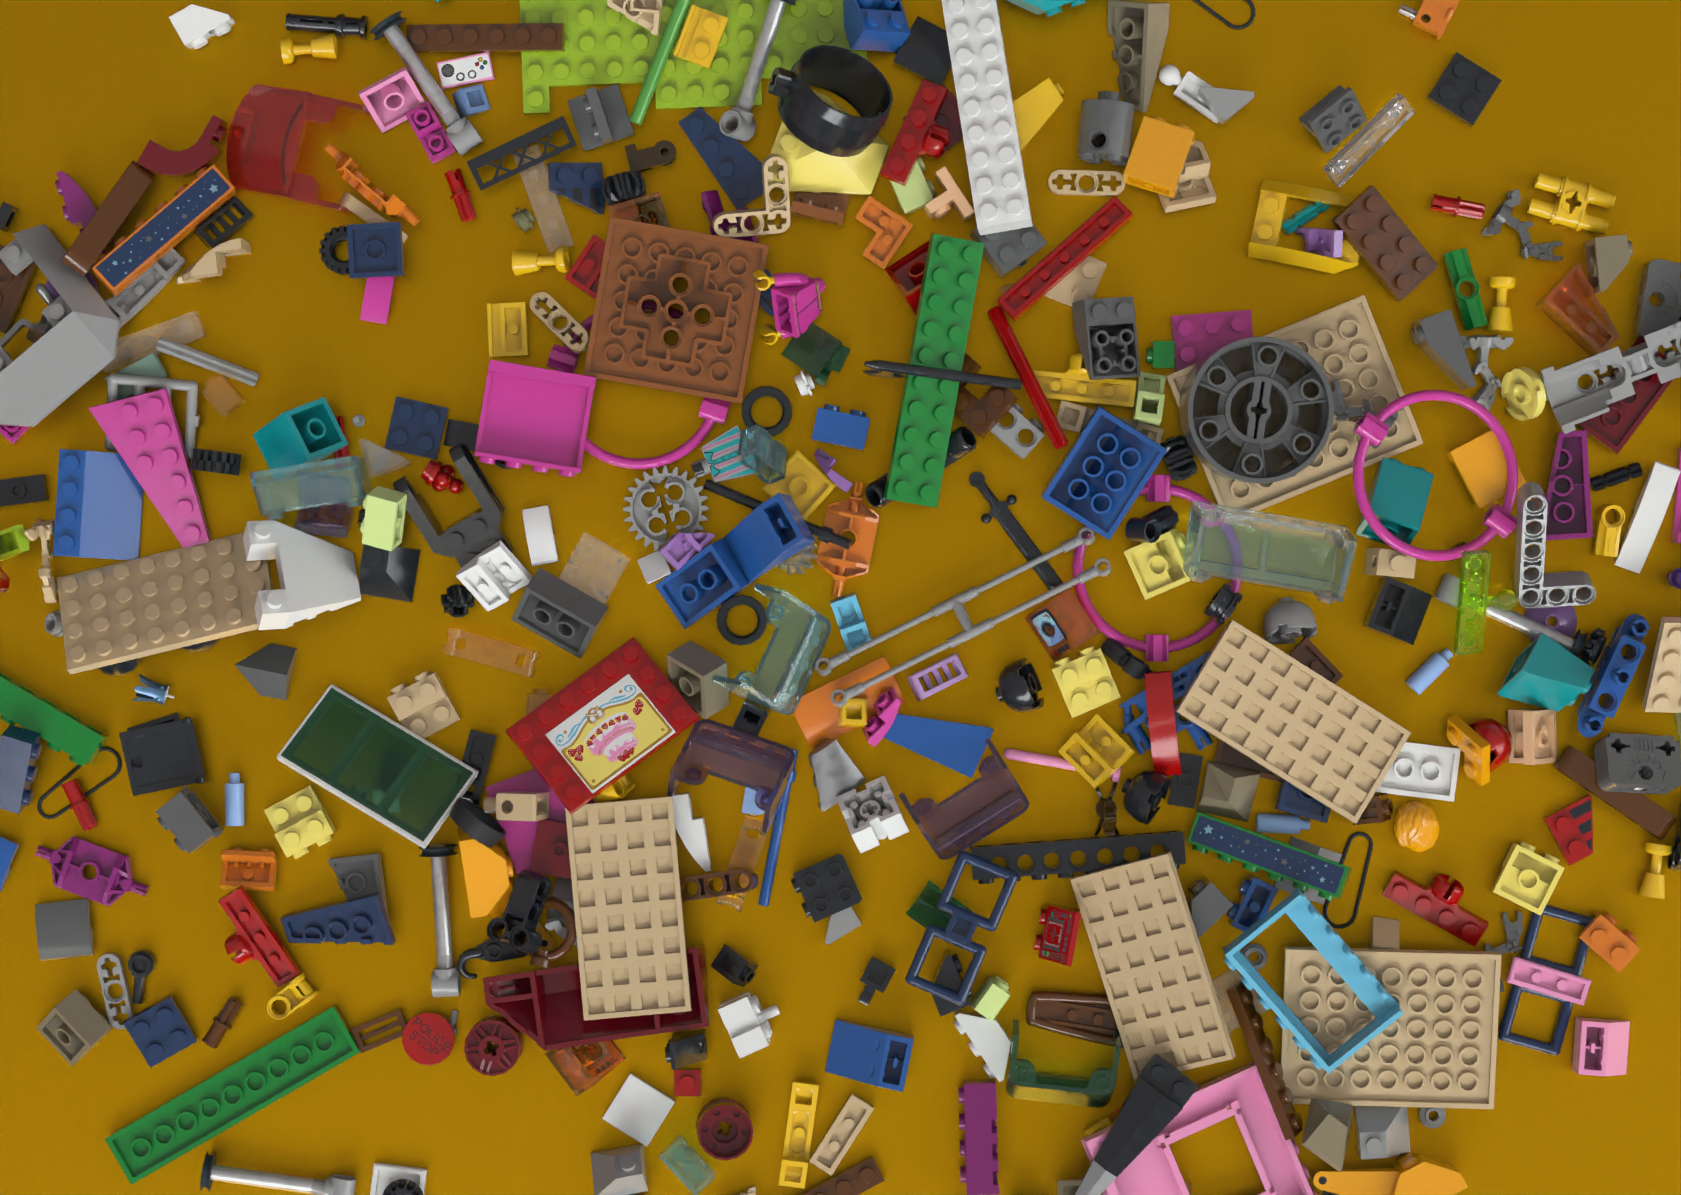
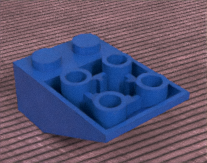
[843,0,911,52]
[725,493,815,583]
[825,1019,914,1092]

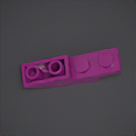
[55,171,114,270]

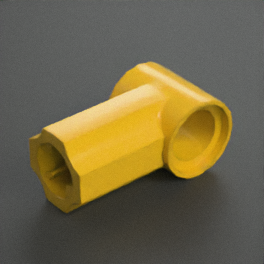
[1593,504,1625,557]

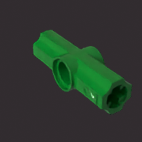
[1443,248,1488,331]

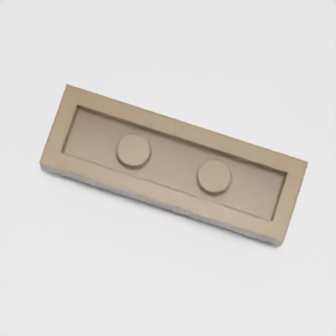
[809,1093,874,1176]

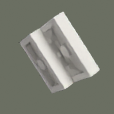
[456,540,532,611]

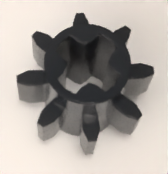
[441,584,474,618]

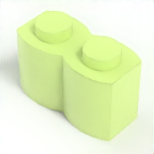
[970,975,1011,1021]

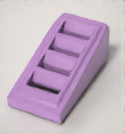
[907,653,968,701]

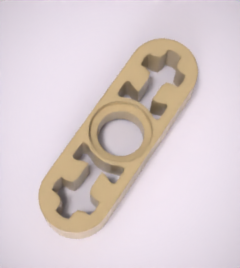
[1048,170,1125,197]
[338,192,408,243]
[530,292,590,354]

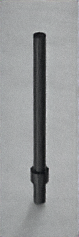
[704,479,853,550]

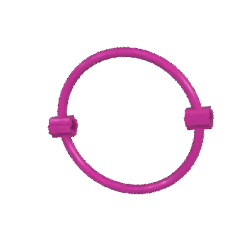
[547,300,731,469]
[1353,390,1518,561]
[1072,475,1243,662]

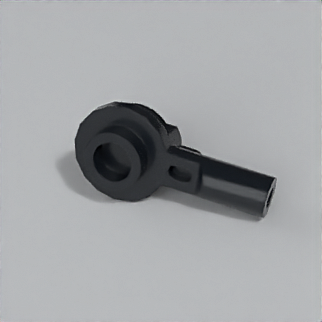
[128,950,155,1004]

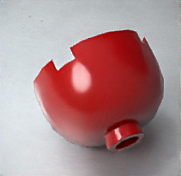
[1468,718,1512,772]

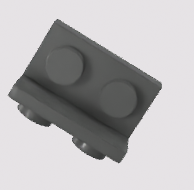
[568,84,634,151]
[1299,85,1367,153]

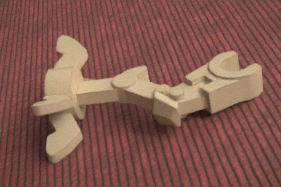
[24,518,58,603]

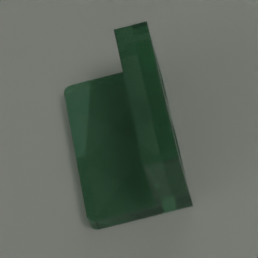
[906,881,972,944]

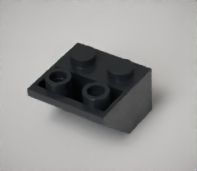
[1363,576,1432,645]
[931,949,973,1017]

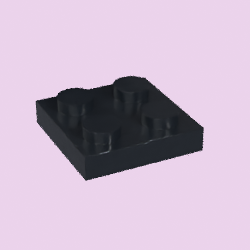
[1427,52,1502,127]

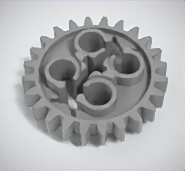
[623,466,710,551]

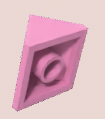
[358,67,426,133]

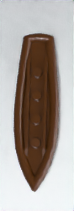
[1026,991,1124,1048]

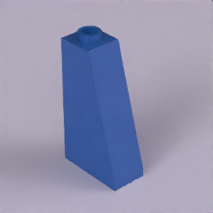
[884,713,994,778]

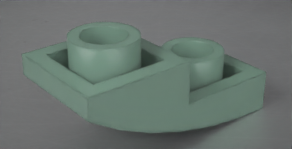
[105,352,168,400]

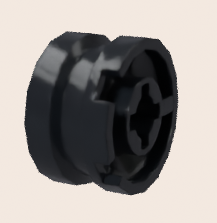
[1203,583,1243,625]

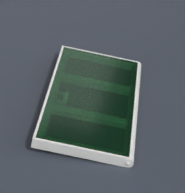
[277,684,479,849]

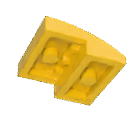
[1058,714,1136,788]

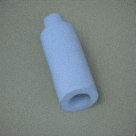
[1406,648,1454,695]
[225,773,245,826]
[1256,813,1310,834]

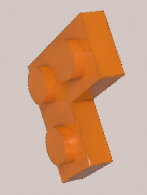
[855,196,914,270]

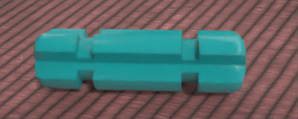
[1282,202,1330,235]

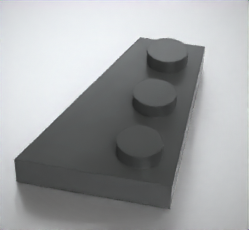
[327,853,389,918]

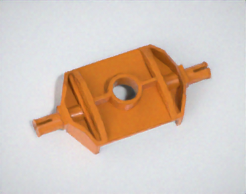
[324,142,421,227]
[816,481,880,597]

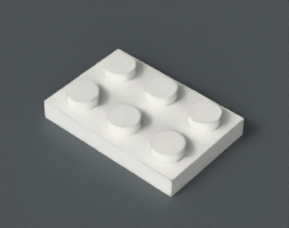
[1376,742,1461,802]

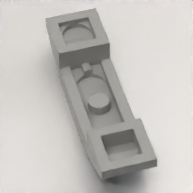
[105,248,186,328]

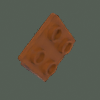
[790,192,850,227]

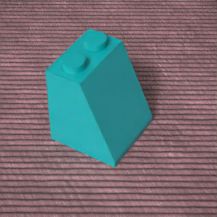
[253,397,348,482]
[1355,457,1434,545]
[1497,633,1595,712]

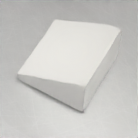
[637,551,672,584]

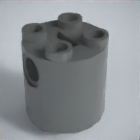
[1077,91,1135,166]

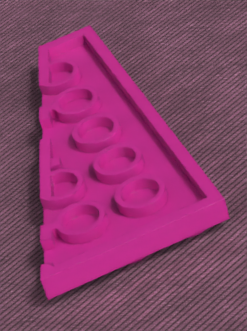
[89,388,211,548]

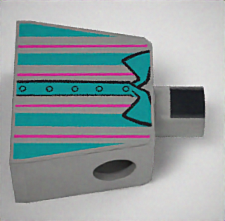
[691,425,757,483]

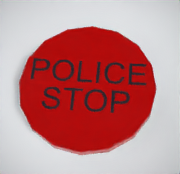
[402,1012,455,1065]

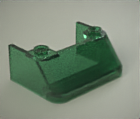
[1006,1019,1121,1108]

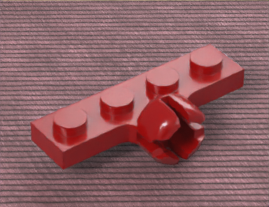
[880,79,950,186]
[1382,870,1489,947]
[218,885,301,988]

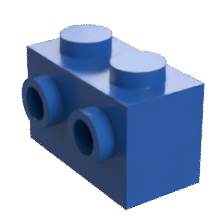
[811,404,870,451]
[1227,875,1278,932]

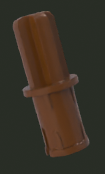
[202,997,243,1049]

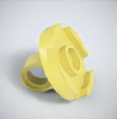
[1501,366,1548,421]

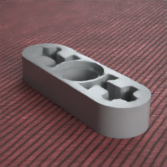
[97,952,135,1029]

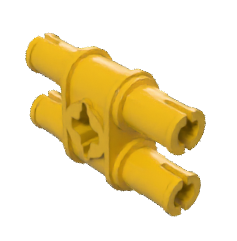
[1526,172,1616,235]

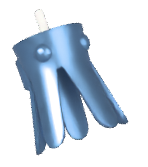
[132,674,174,705]

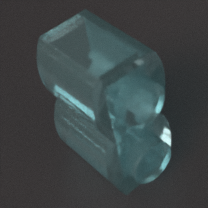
[738,425,788,484]

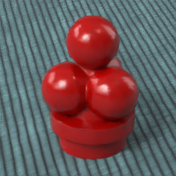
[421,460,464,494]

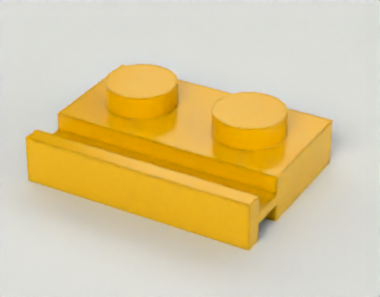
[673,4,729,70]
[487,302,529,357]

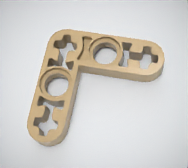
[712,154,791,238]

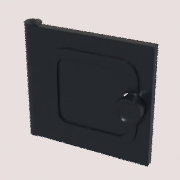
[119,717,206,796]

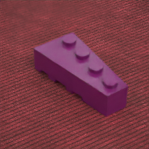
[1545,430,1593,540]
[958,1079,999,1195]

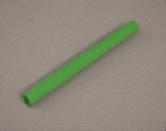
[629,0,691,125]

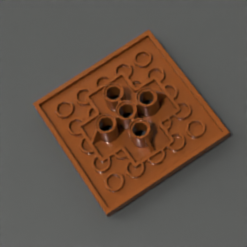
[583,217,769,403]

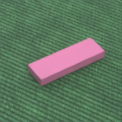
[1505,956,1592,1006]

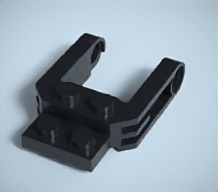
[393,443,514,567]

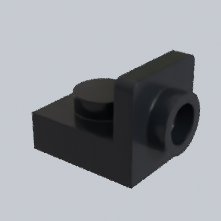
[711,944,758,987]

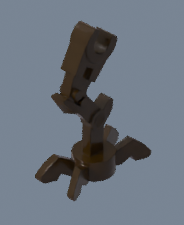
[1094,782,1119,836]

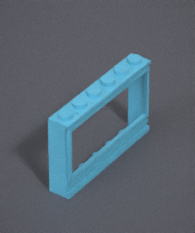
[1223,887,1403,1074]

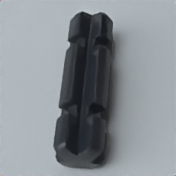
[1590,462,1643,491]

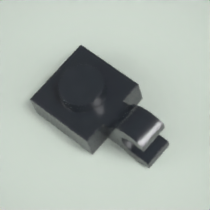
[858,957,896,1006]

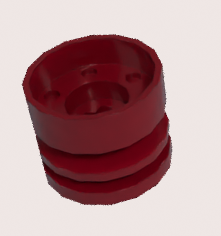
[464,1014,525,1076]
[696,1097,754,1161]

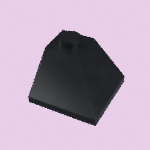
[360,544,421,602]

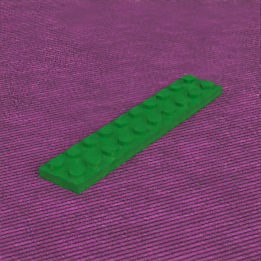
[884,233,985,508]
[105,1005,361,1185]

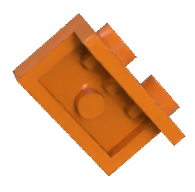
[220,847,278,891]
[1578,910,1641,973]

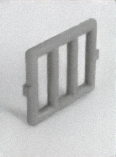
[105,373,200,459]

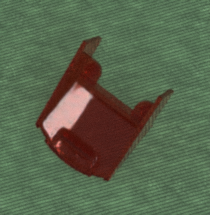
[226,84,370,214]

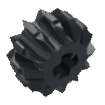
[601,170,646,206]
[1160,435,1197,481]

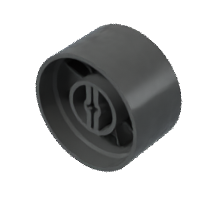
[1179,337,1334,484]

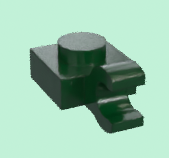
[814,338,851,387]

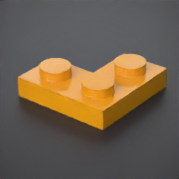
[1446,714,1490,786]

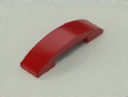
[1145,671,1182,776]

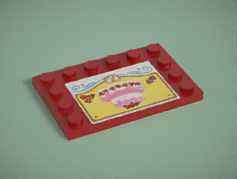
[506,637,699,814]

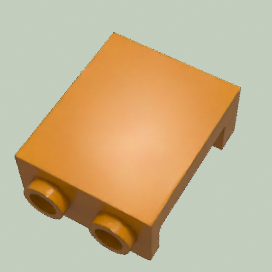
[1123,116,1195,198]
[1446,429,1527,511]

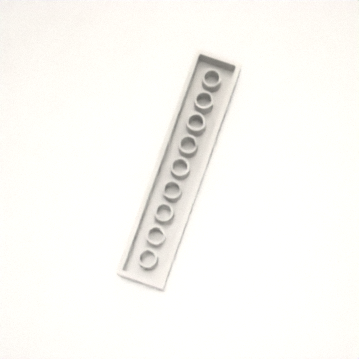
[941,0,1033,236]

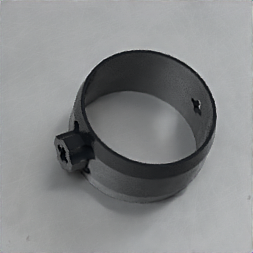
[768,45,893,157]

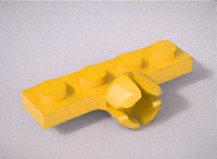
[1028,353,1137,408]

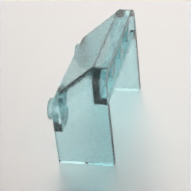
[250,456,371,520]
[712,584,831,715]

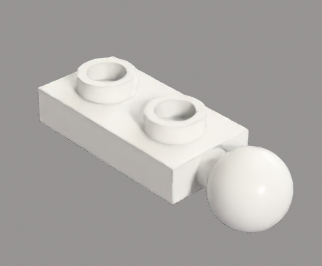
[1159,64,1218,124]

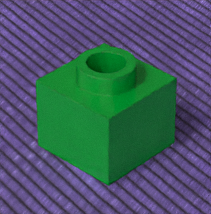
[1146,341,1175,369]

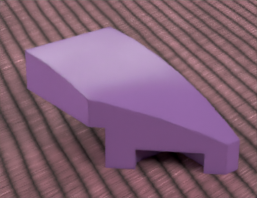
[1295,227,1343,258]
[814,448,853,493]
[658,532,715,570]

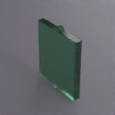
[781,323,842,378]

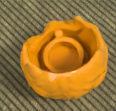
[1393,801,1439,852]

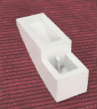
[667,792,712,872]

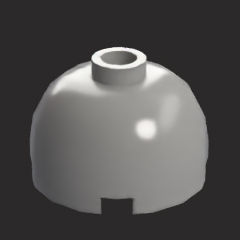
[1263,597,1318,644]

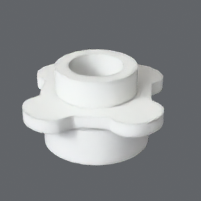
[794,370,815,396]

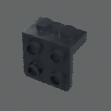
[791,854,862,923]

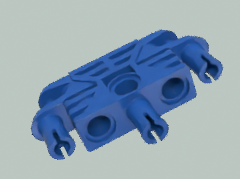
[1577,614,1649,737]
[1119,650,1214,755]

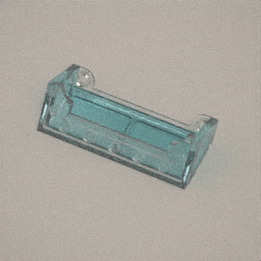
[1183,501,1358,604]

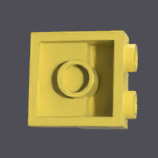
[1124,528,1199,600]
[1051,646,1121,718]
[264,785,337,859]
[1491,841,1565,916]

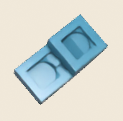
[830,592,871,651]

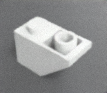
[169,4,235,49]

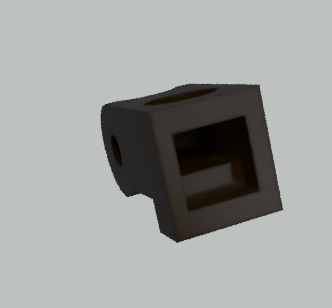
[625,140,677,172]

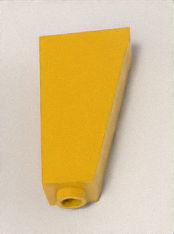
[1013,78,1065,152]

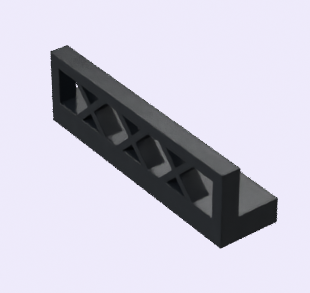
[467,116,577,191]

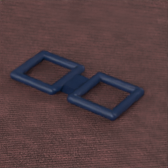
[905,851,1018,1006]
[1498,905,1594,1056]

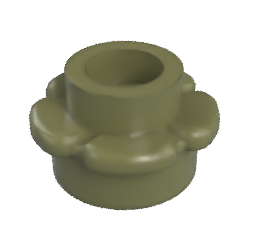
[511,207,535,232]

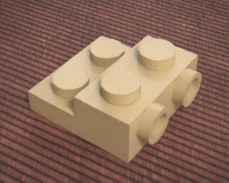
[387,671,461,739]

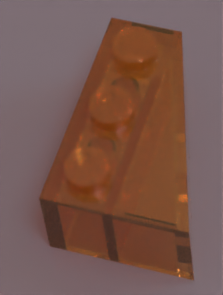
[1536,262,1620,357]

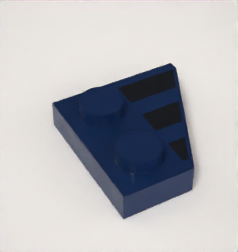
[548,162,604,215]

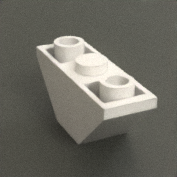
[953,1010,1011,1082]

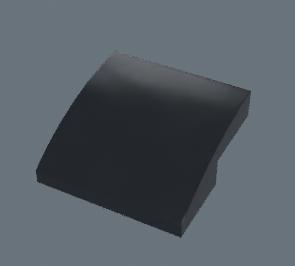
[893,16,952,86]

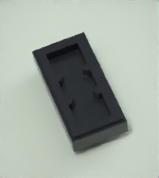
[0,474,49,507]
[1167,752,1203,809]

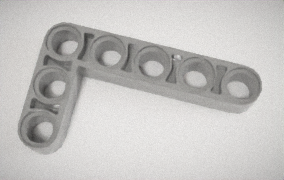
[1514,482,1596,609]

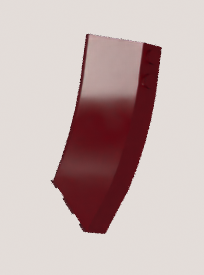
[483,945,709,1051]

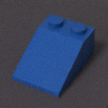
[655,537,755,629]

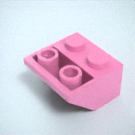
[1572,1017,1630,1076]

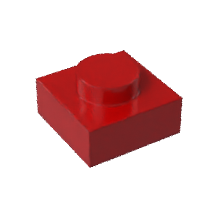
[674,1068,701,1096]

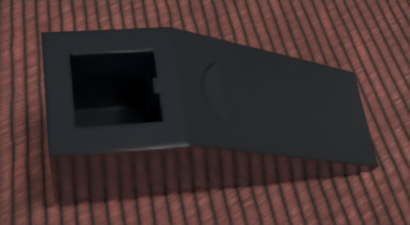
[665,1029,708,1070]

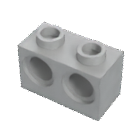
[990,403,1045,460]

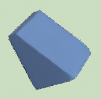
[452,84,491,119]

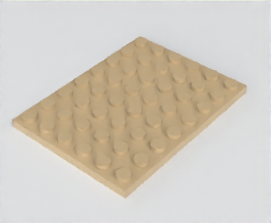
[1166,295,1424,524]
[1280,946,1502,1109]

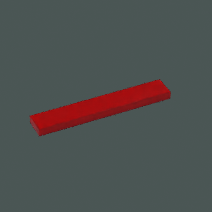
[996,196,1133,321]

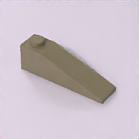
[1107,0,1170,112]

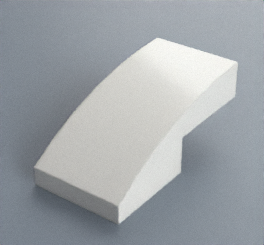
[522,505,558,566]

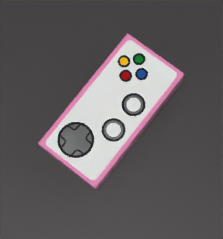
[437,52,495,90]

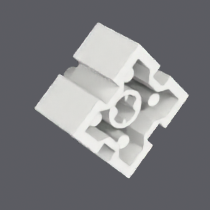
[836,776,909,853]
[718,990,780,1058]

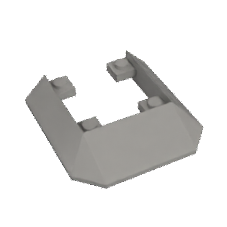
[0,224,120,427]

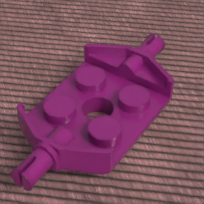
[35,835,149,906]

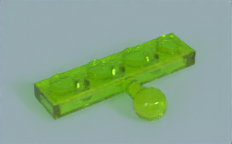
[1454,550,1518,655]

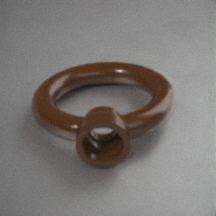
[523,897,577,968]

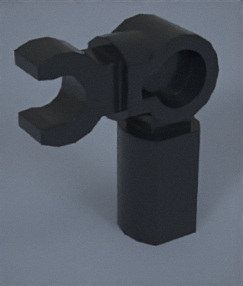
[1101,638,1154,680]

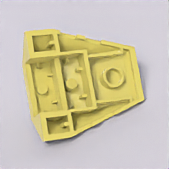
[762,90,889,195]

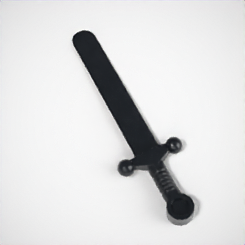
[969,471,1063,590]

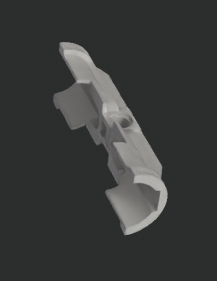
[1540,321,1681,434]

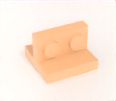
[924,166,974,222]
[1508,709,1557,765]

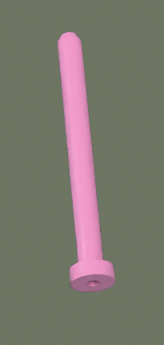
[1004,748,1121,782]

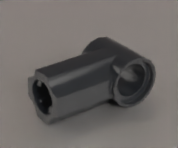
[1125,505,1179,543]

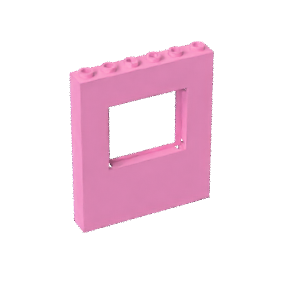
[1080,1062,1318,1195]

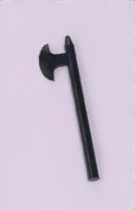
[863,360,1022,390]

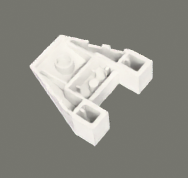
[243,520,361,630]

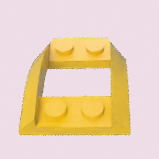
[1248,179,1360,275]

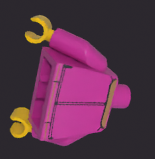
[753,270,826,345]

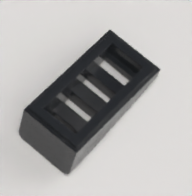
[195,196,253,250]

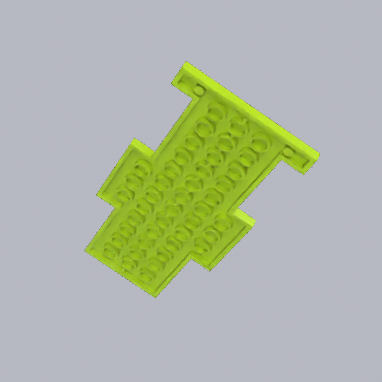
[519,0,867,115]

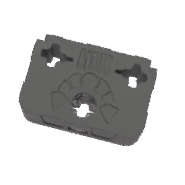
[1632,259,1681,346]
[1594,732,1681,794]

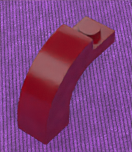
[137,115,227,178]

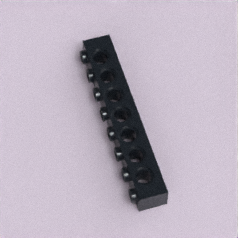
[970,830,1186,884]

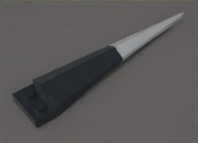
[1074,1053,1199,1195]

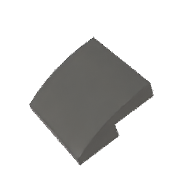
[35,898,94,961]

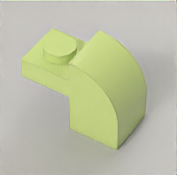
[1132,372,1166,426]

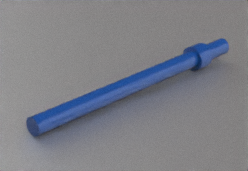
[758,748,798,906]

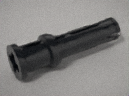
[285,13,368,40]

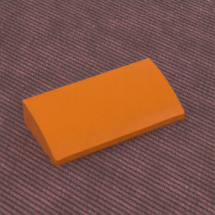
[788,656,907,749]

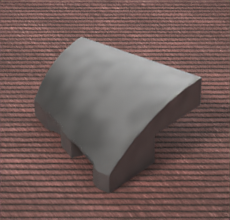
[808,738,866,811]

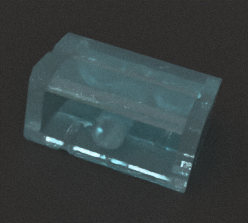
[659,1135,716,1195]

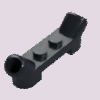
[865,426,977,508]

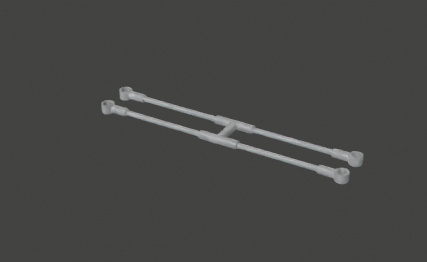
[815,527,1112,707]

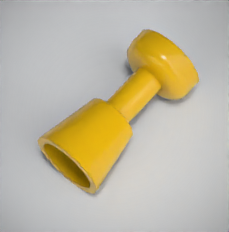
[280,33,338,64]
[512,246,571,276]
[1486,276,1516,332]
[1638,842,1673,899]

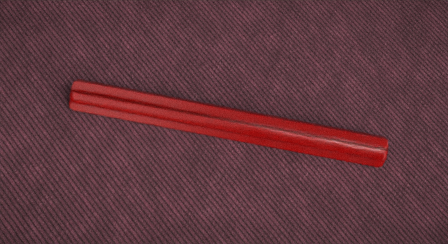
[988,306,1068,450]

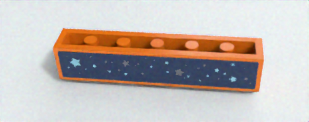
[92,164,236,297]

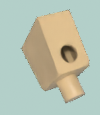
[1364,548,1417,579]
[483,791,550,821]

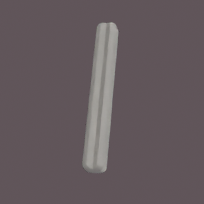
[156,337,259,386]

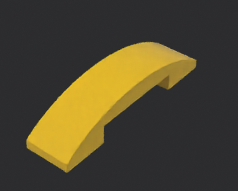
[779,1081,819,1189]

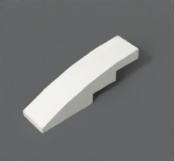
[1614,461,1681,574]

